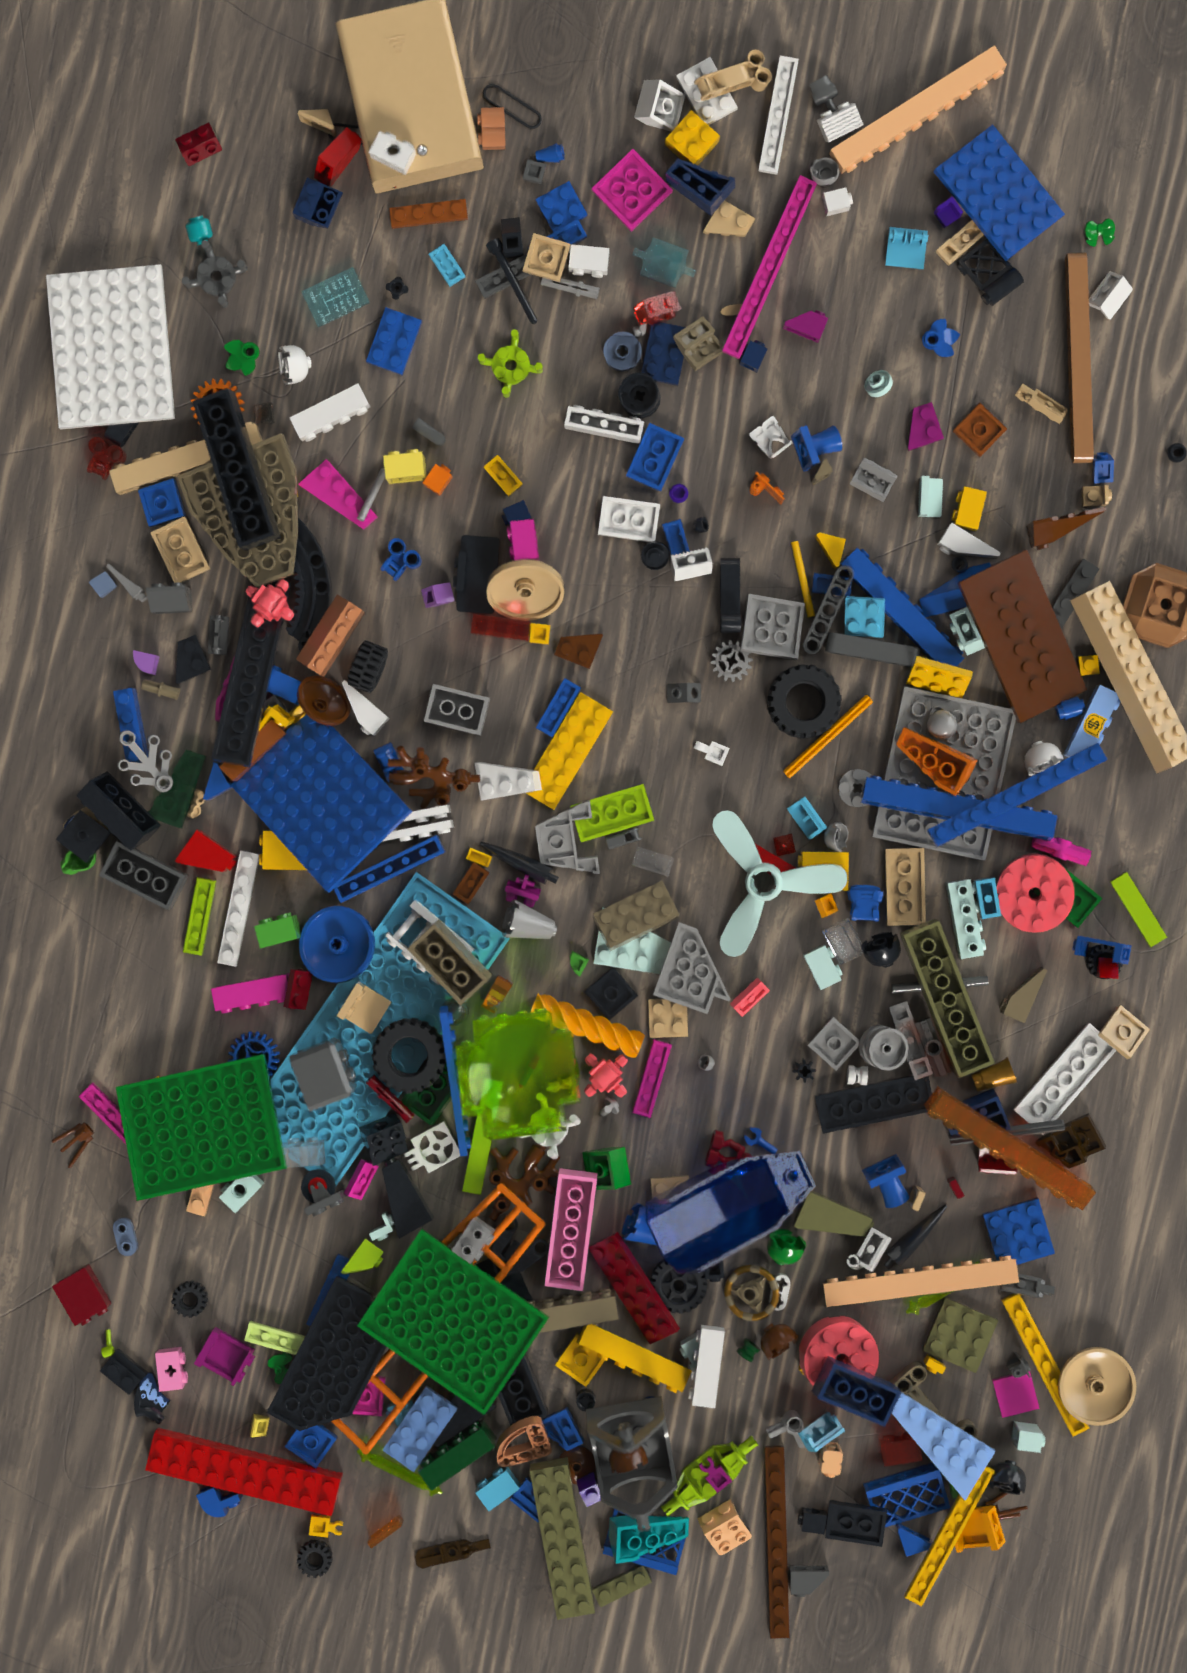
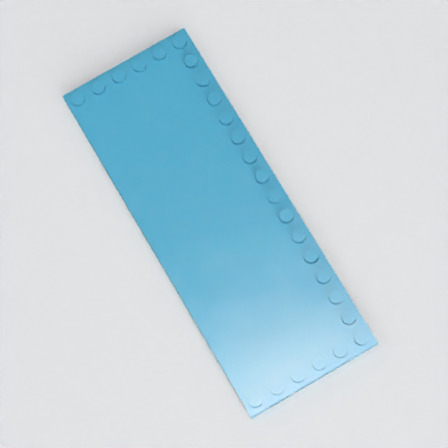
[270,872,510,1186]

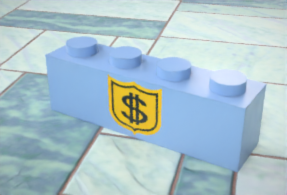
[1063,685,1121,757]

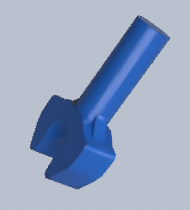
[744,1127,778,1155]

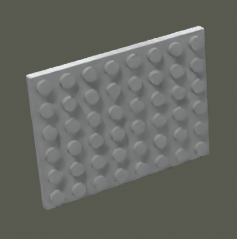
[872,686,1016,861]

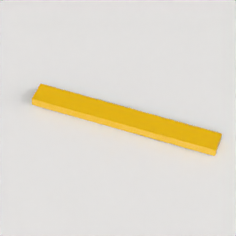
[1001,1293,1090,1437]
[904,1466,995,1607]

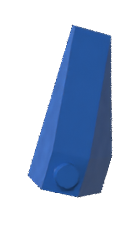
[919,562,991,618]

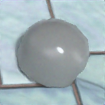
[810,157,840,187]
[927,710,958,739]
[824,822,849,852]

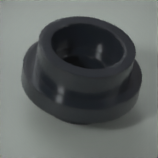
[1167,443,1187,463]

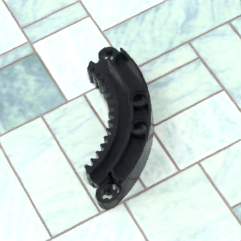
[285,518,332,652]

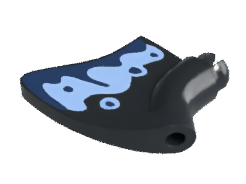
[134,1372,171,1424]

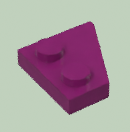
[907,402,944,451]

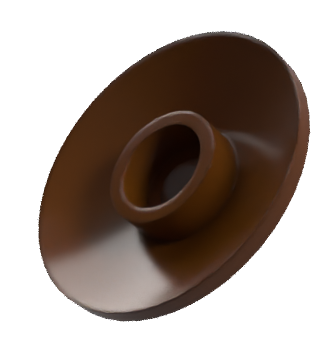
[559,1446,596,1484]

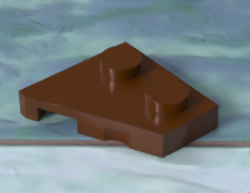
[554,634,603,669]

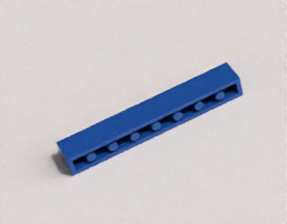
[839,548,965,667]

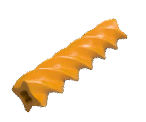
[530,993,645,1058]

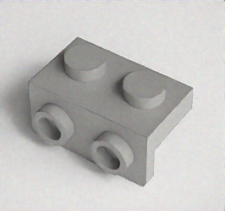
[850,458,897,502]

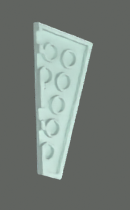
[593,907,671,974]

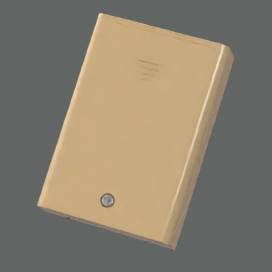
[336,0,484,193]

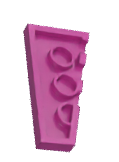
[298,459,378,530]

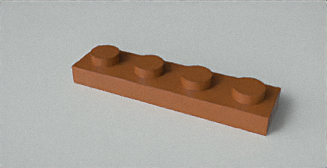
[389,199,468,229]

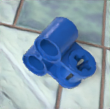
[380,538,422,581]
[373,742,404,783]

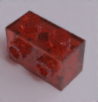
[633,291,681,326]

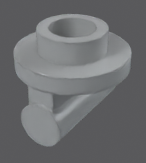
[599,1097,619,1116]

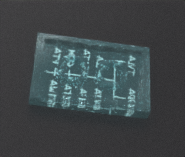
[301,267,370,328]

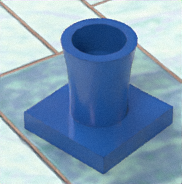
[791,425,842,472]
[862,1154,910,1208]

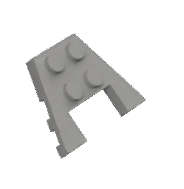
[535,800,600,874]

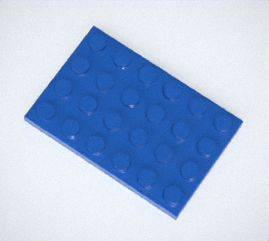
[933,124,1065,261]

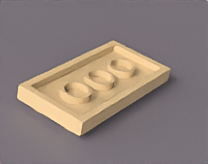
[885,848,926,926]

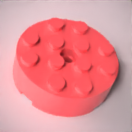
[996,854,1074,933]
[799,1316,879,1386]

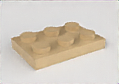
[151,516,211,583]

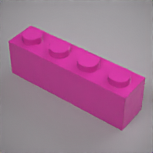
[211,973,289,1014]

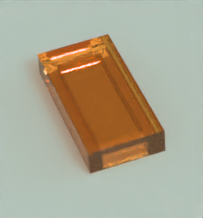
[367,1515,404,1549]

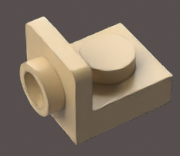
[1082,485,1112,507]

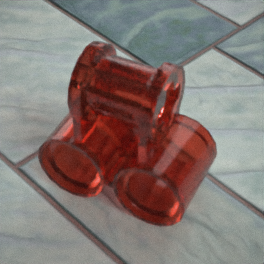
[87,437,127,480]

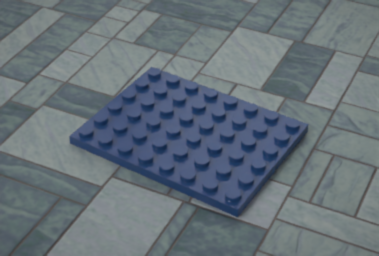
[231,715,413,893]

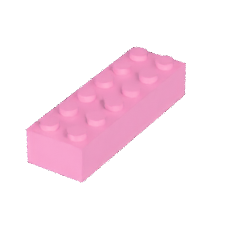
[545,1168,598,1291]

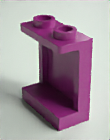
[194,1327,255,1386]

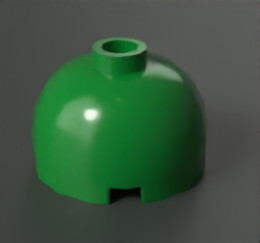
[767,1229,806,1265]

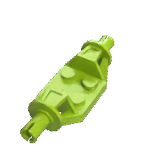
[661,1435,758,1517]

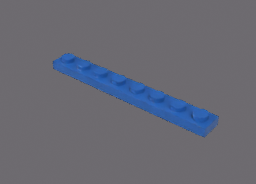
[439,1006,471,1156]

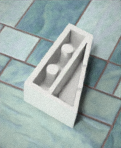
[474,762,542,800]

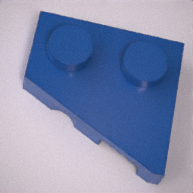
[535,1407,585,1451]

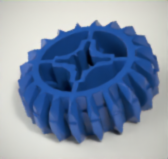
[228,1031,280,1076]

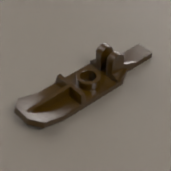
[414,1538,491,1569]

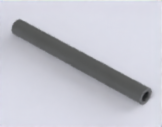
[891,976,988,994]

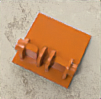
[749,472,785,505]

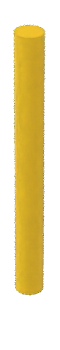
[791,541,815,617]

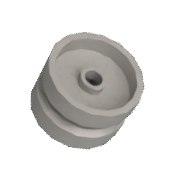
[859,1025,909,1071]

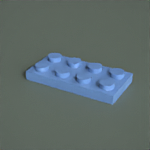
[383,1385,458,1472]

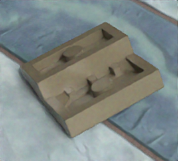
[673,316,724,371]

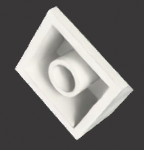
[634,80,686,132]

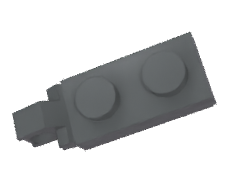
[1000,1273,1055,1298]

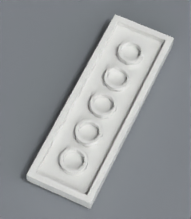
[1013,1022,1116,1135]

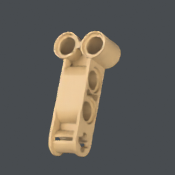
[694,50,772,101]

